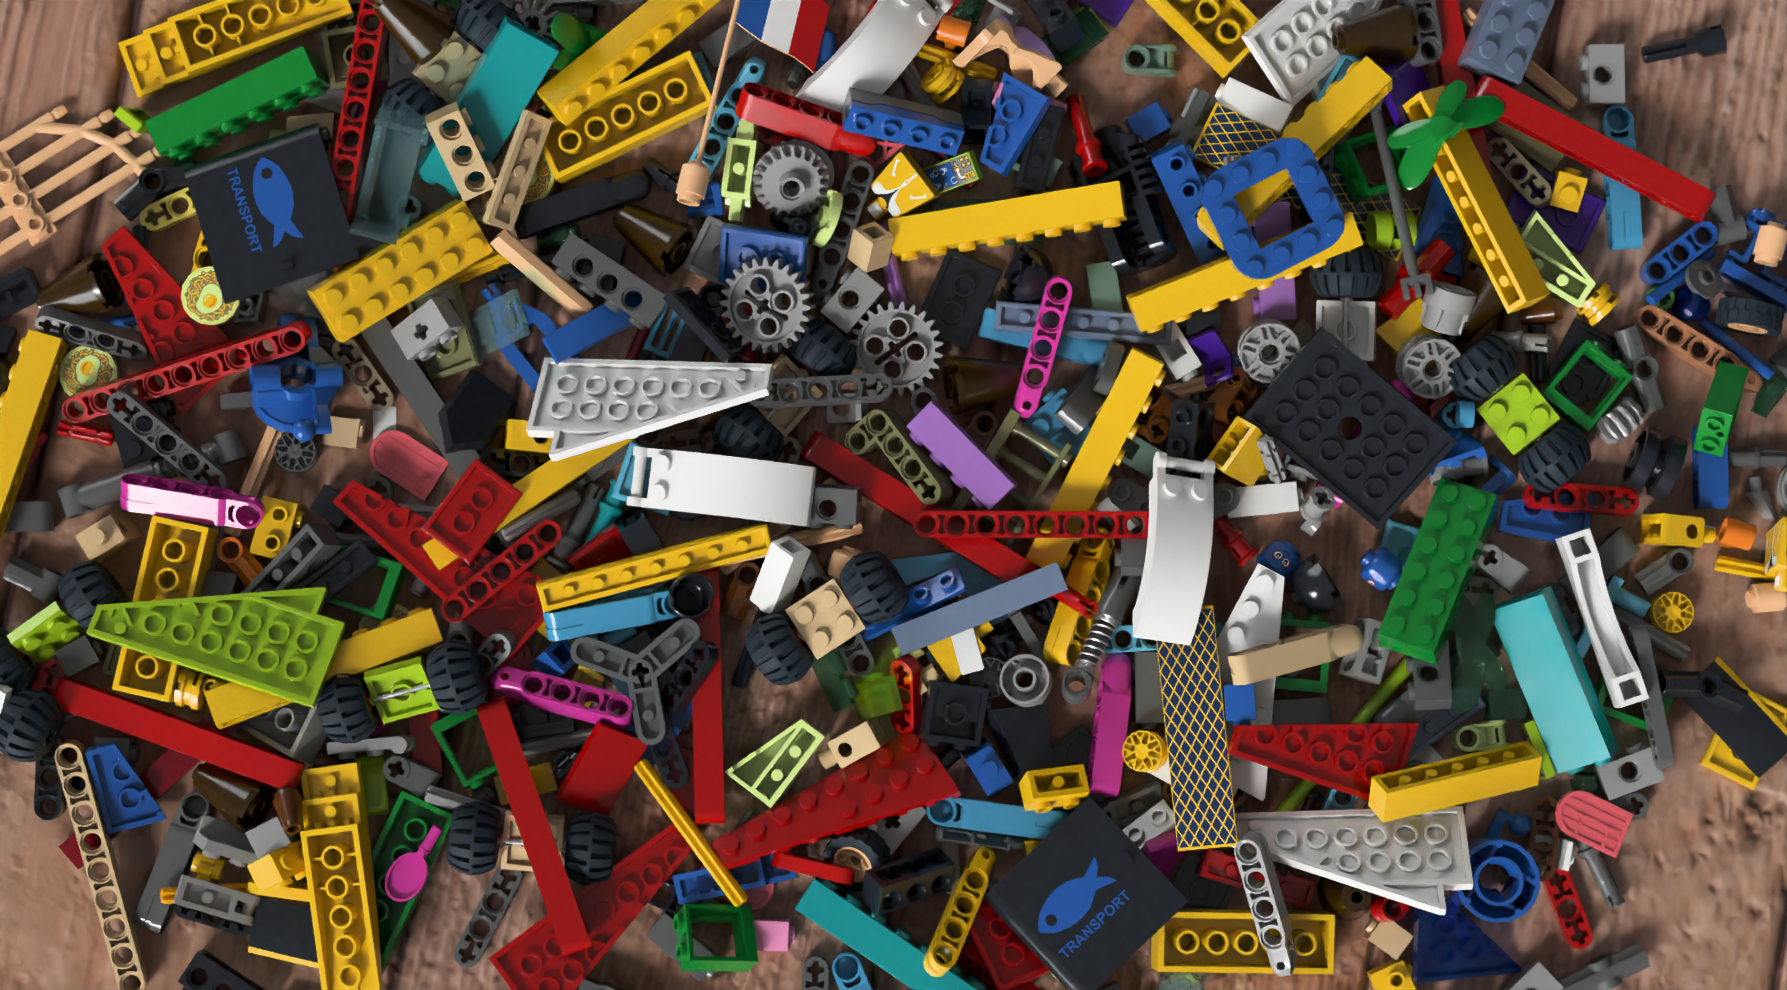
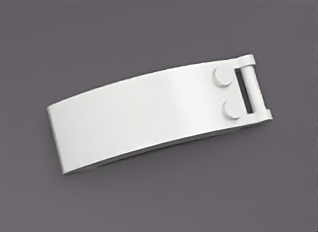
[795,0,954,113]
[626,446,817,527]
[1133,451,1215,645]

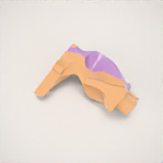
[952,13,1069,99]

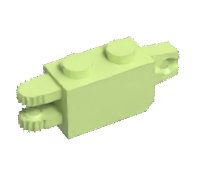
[721,119,764,222]

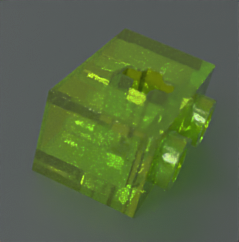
[850,671,903,720]

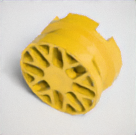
[920,57,965,104]
[1575,281,1622,327]
[1648,592,1694,633]
[174,667,210,710]
[1122,730,1168,773]

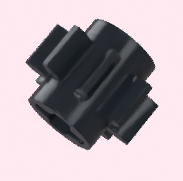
[984,622,1023,659]
[552,748,579,781]

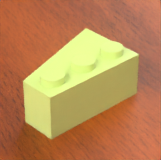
[1519,209,1596,308]
[724,719,827,808]

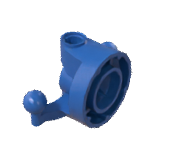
[249,313,343,442]
[1437,807,1540,940]

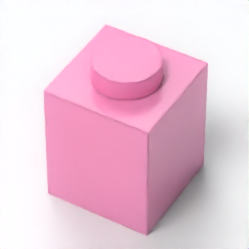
[754,918,795,951]

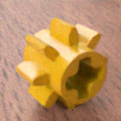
[190,851,227,883]

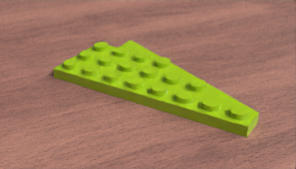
[86,587,346,708]

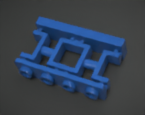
[1716,208,1787,314]

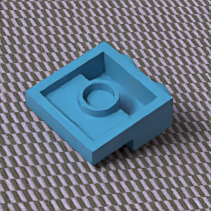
[1020,388,1093,471]

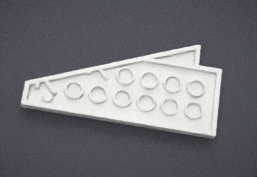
[1241,0,1383,106]
[526,358,774,461]

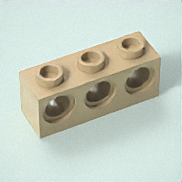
[424,101,498,202]

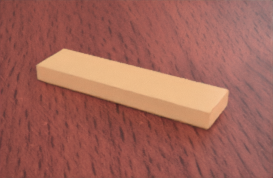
[490,229,594,319]

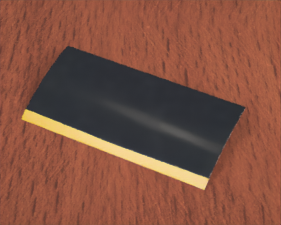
[1682,656,1787,778]
[248,898,319,969]

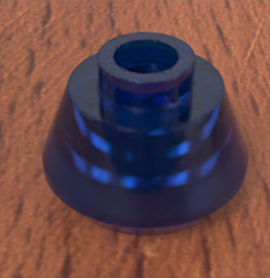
[1672,284,1711,321]

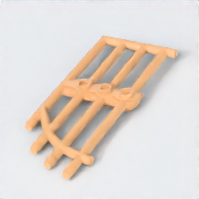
[0,104,163,256]

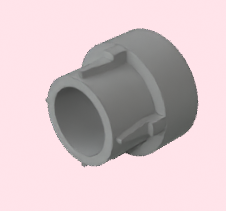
[1420,280,1477,336]
[999,654,1052,707]

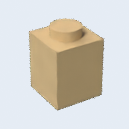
[847,221,894,273]
[1364,916,1414,960]

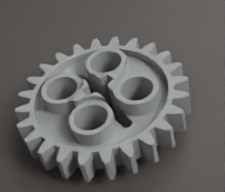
[720,256,815,353]
[849,301,944,396]

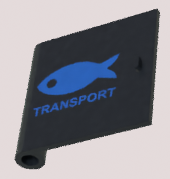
[184,122,361,304]
[983,796,1189,990]

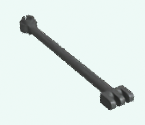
[1370,97,1434,301]

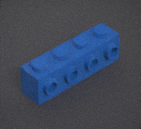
[1149,139,1226,264]

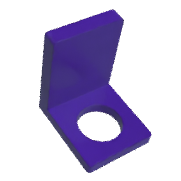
[1188,328,1233,387]

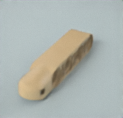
[1228,624,1364,686]

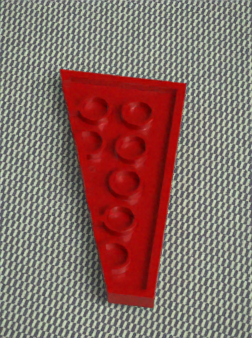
[1227,723,1419,801]

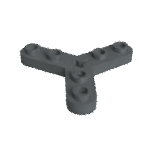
[1108,478,1240,523]
[570,618,702,745]

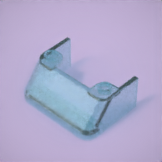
[349,104,430,245]

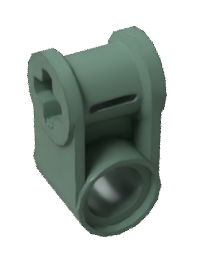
[1121,44,1178,78]

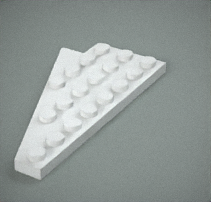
[1150,563,1285,801]
[1230,806,1473,915]

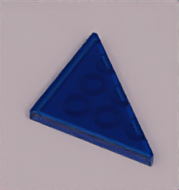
[1412,893,1521,983]

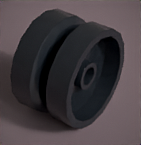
[1621,426,1688,500]

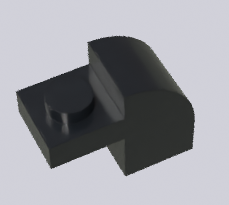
[961,78,993,145]

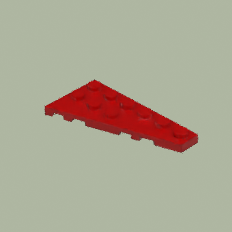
[101,225,246,415]

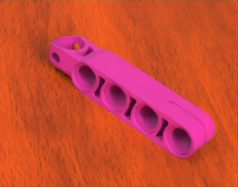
[1013,275,1072,419]
[120,473,266,529]
[1087,652,1133,798]
[490,667,633,729]

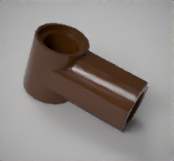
[720,562,761,621]

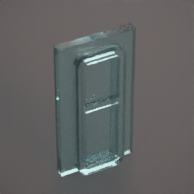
[468,289,530,358]

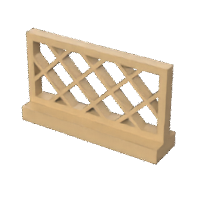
[468,110,553,232]

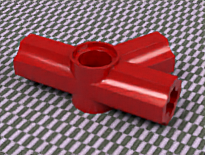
[1377,238,1456,321]

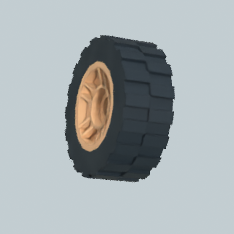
[1715,297,1785,337]
[823,827,892,892]

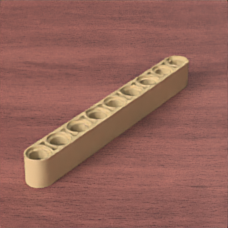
[55,739,148,990]

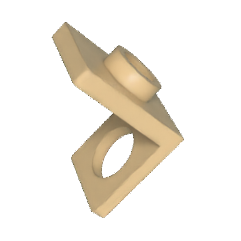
[322,416,366,450]

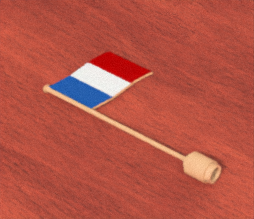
[676,0,830,207]

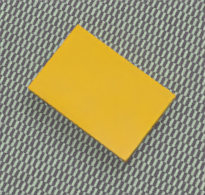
[1699,691,1787,790]

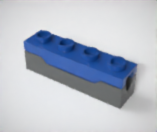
[841,87,965,156]

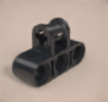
[34,735,86,821]

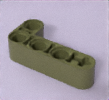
[845,409,953,505]

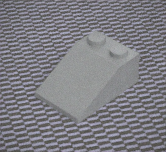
[240,702,327,764]

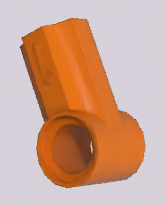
[936,14,972,52]
[1715,517,1757,551]
[217,537,265,587]

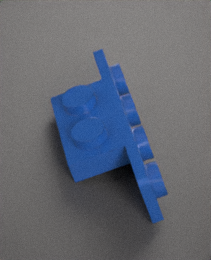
[859,566,967,642]

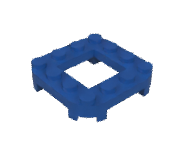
[1201,138,1344,280]

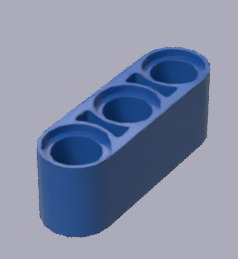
[1639,221,1718,286]
[1692,424,1729,509]

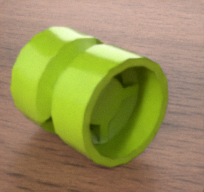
[1366,211,1417,250]

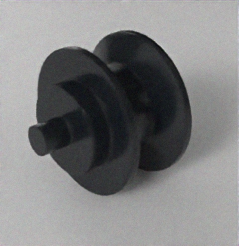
[1033,597,1059,625]

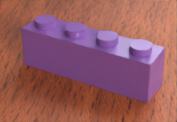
[1249,199,1297,320]
[906,401,1018,511]

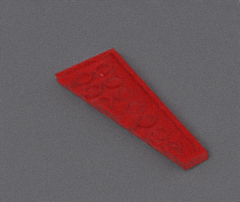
[332,480,544,659]
[712,727,961,870]
[489,823,692,990]

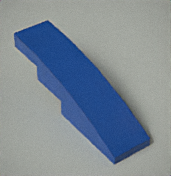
[542,282,648,364]
[673,848,799,905]

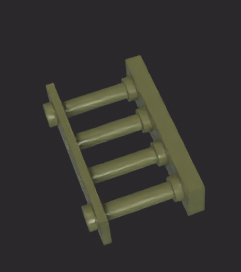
[950,407,1074,546]

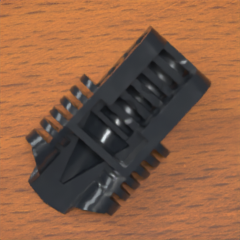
[1068,124,1178,274]

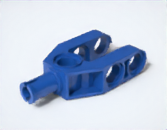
[481,282,583,393]

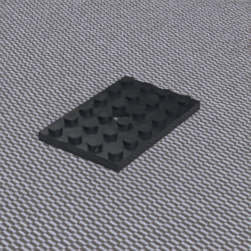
[1243,326,1458,530]

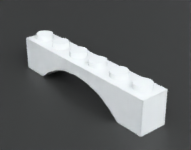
[1555,528,1649,708]

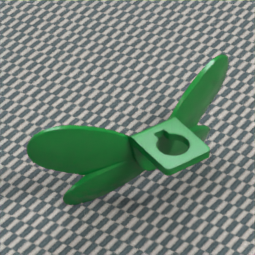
[551,13,634,82]
[1387,80,1505,190]

